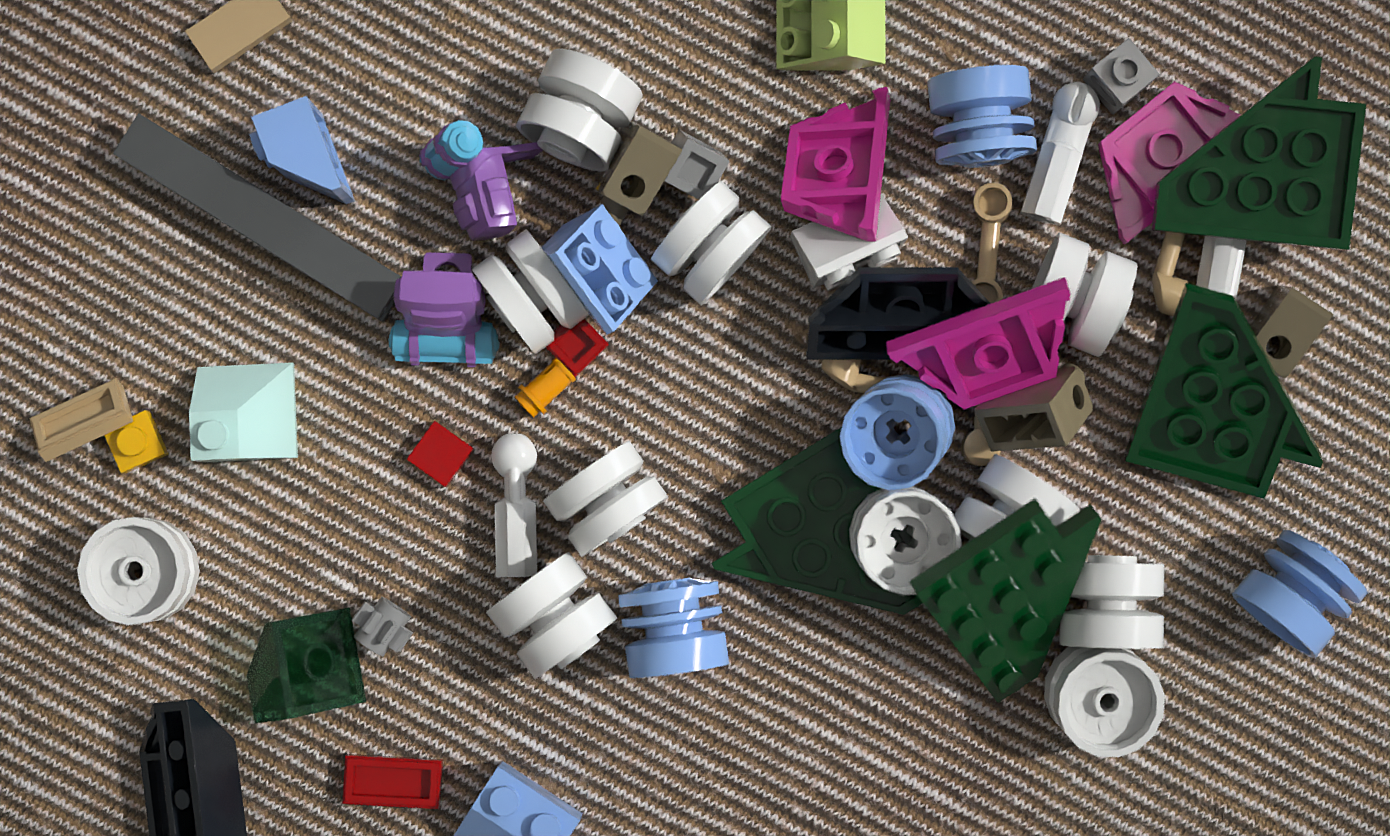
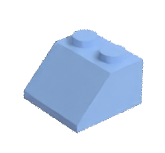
[249,96,355,204]
[454,761,583,836]

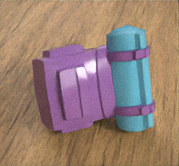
[419,120,543,241]
[388,252,500,367]

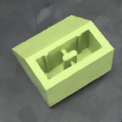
[776,0,886,71]

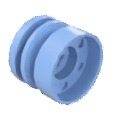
[927,65,1037,168]
[840,374,955,490]
[1232,530,1367,658]
[618,578,729,678]

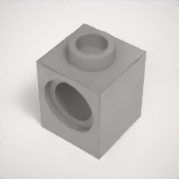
[1083,38,1160,115]
[665,129,730,199]

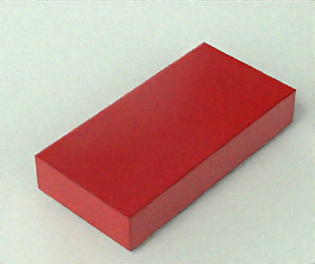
[342,754,443,809]

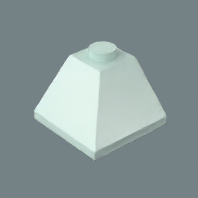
[189,363,298,463]

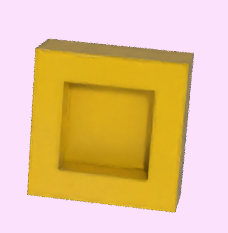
[104,410,169,474]

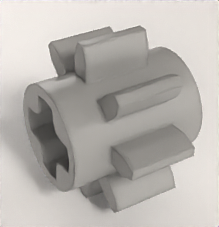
[351,596,413,657]

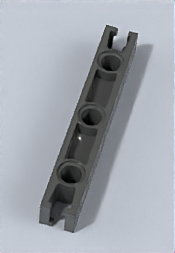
[113,113,401,323]

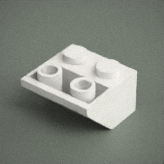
[790,194,908,291]

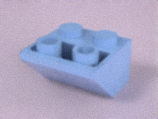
[541,204,658,335]

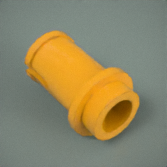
[514,357,576,418]

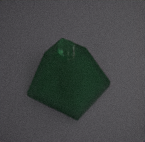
[246,607,366,723]

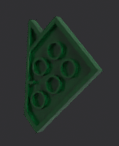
[1152,57,1366,250]
[1125,283,1323,499]
[711,427,923,615]
[909,498,1102,703]

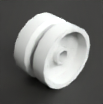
[651,181,772,306]
[472,229,589,355]
[543,441,668,557]
[77,517,200,625]
[1044,646,1165,757]

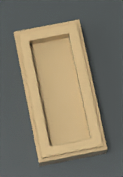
[185,0,293,73]
[29,378,134,462]

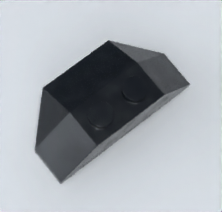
[806,267,991,360]
[139,699,247,836]

